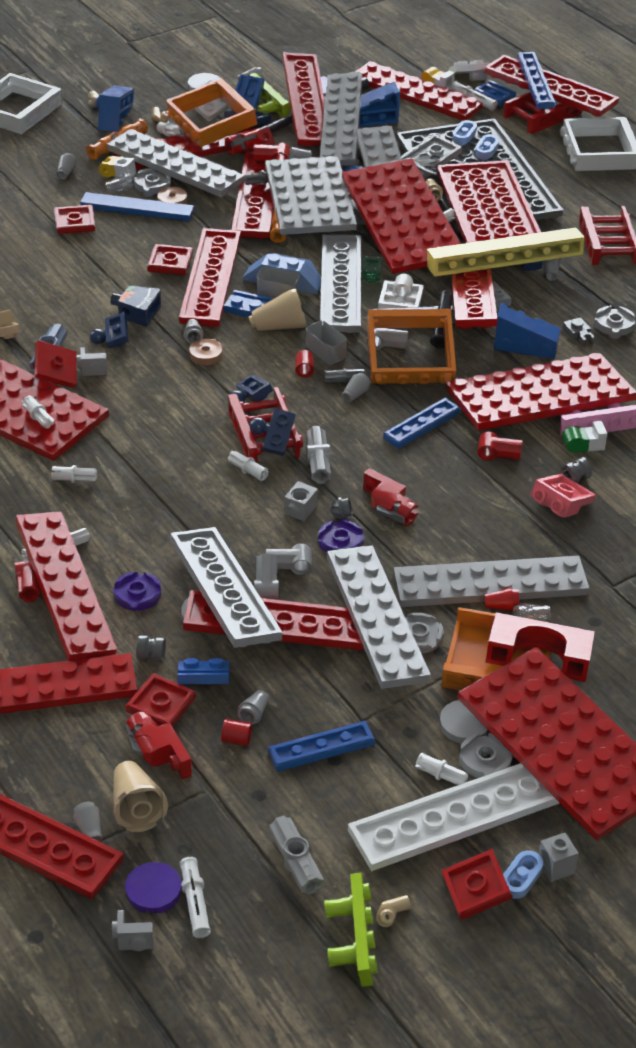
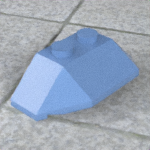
[243,253,321,295]

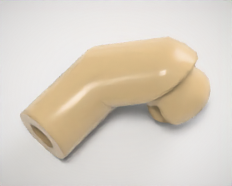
[88,90,99,108]
[151,107,169,123]
[376,895,411,927]

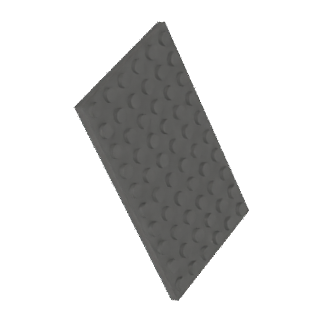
[396,119,563,233]

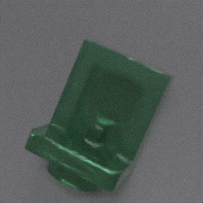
[361,256,382,283]

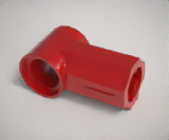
[253,143,291,162]
[477,432,522,461]
[15,560,40,603]

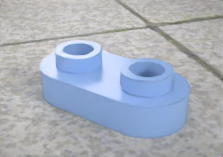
[452,121,477,145]
[475,135,499,160]
[503,851,543,899]

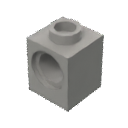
[284,481,318,521]
[539,833,579,882]

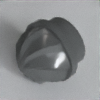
[330,497,353,520]

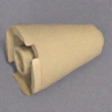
[249,288,307,331]
[113,761,168,832]

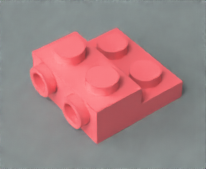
[530,474,596,518]

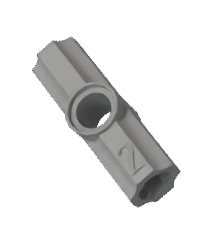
[306,426,331,484]
[269,816,324,895]

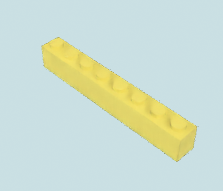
[427,228,584,277]

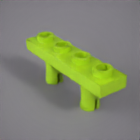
[250,73,291,118]
[324,873,377,987]

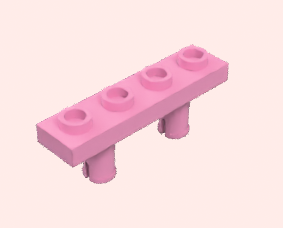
[560,403,636,436]

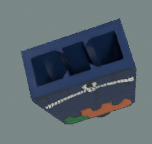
[110,286,161,327]

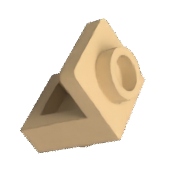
[0,310,21,339]

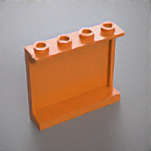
[441,607,551,690]

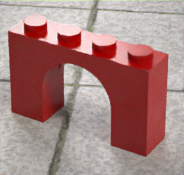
[485,613,594,682]

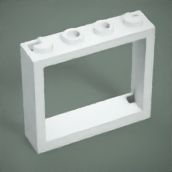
[0,73,62,134]
[560,117,636,171]

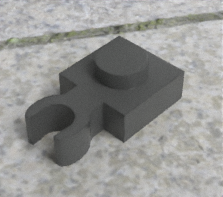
[562,318,594,346]

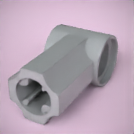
[366,328,409,350]
[266,544,312,575]
[254,553,279,600]

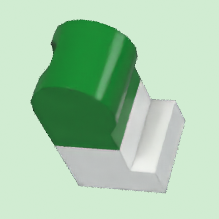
[562,421,607,452]

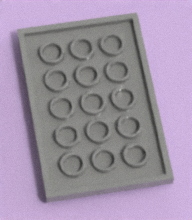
[265,156,357,235]

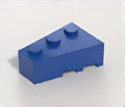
[359,82,400,127]
[97,86,134,132]
[494,302,560,359]

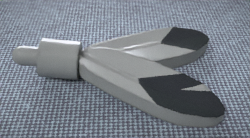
[402,155,440,175]

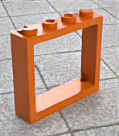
[166,78,257,147]
[367,309,456,385]

